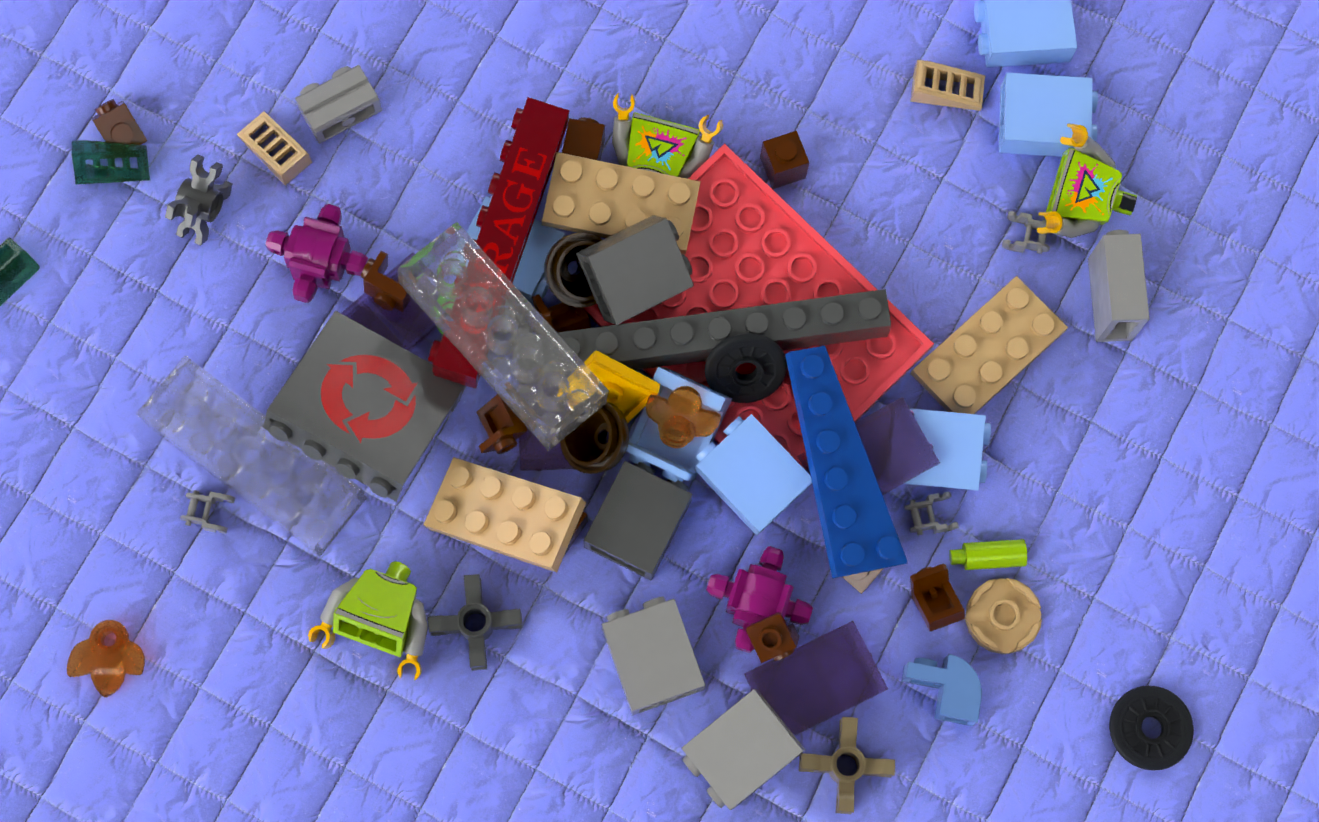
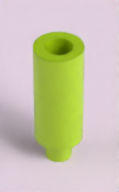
[949,539,1027,570]

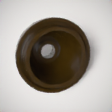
[544,232,603,307]
[560,398,629,474]

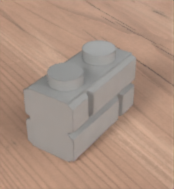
[295,65,382,144]

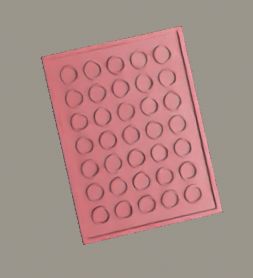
[583,143,934,471]

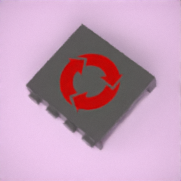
[263,310,465,502]

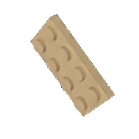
[542,152,701,255]
[910,276,1068,414]
[423,457,586,573]

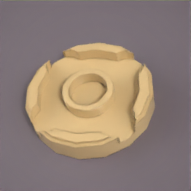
[965,578,1042,654]

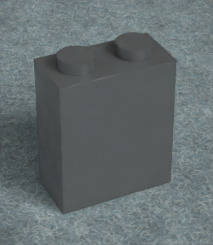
[576,215,694,325]
[583,461,692,581]

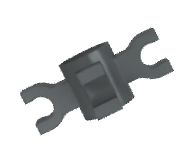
[165,154,233,245]
[428,574,523,671]

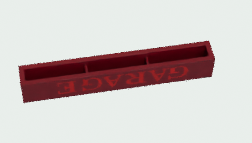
[428,97,570,389]

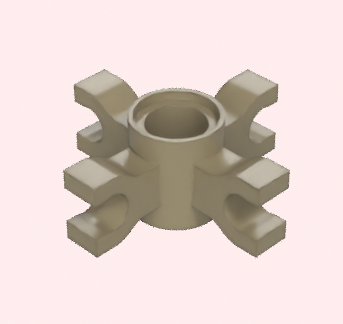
[799,717,895,814]

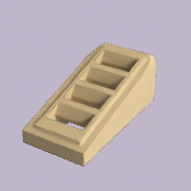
[910,60,985,111]
[237,112,312,185]

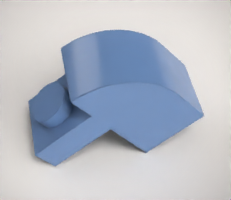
[901,654,982,726]

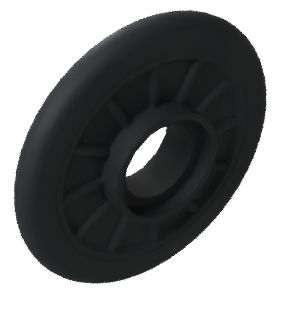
[705,333,787,403]
[1109,686,1194,771]

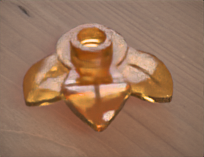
[646,386,721,448]
[67,620,145,698]

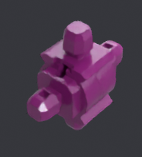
[265,204,369,303]
[706,546,813,653]

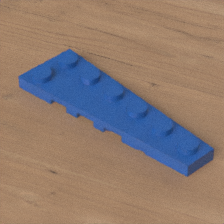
[785,346,907,579]

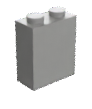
[1088,230,1149,342]
[602,597,705,716]
[681,689,805,810]

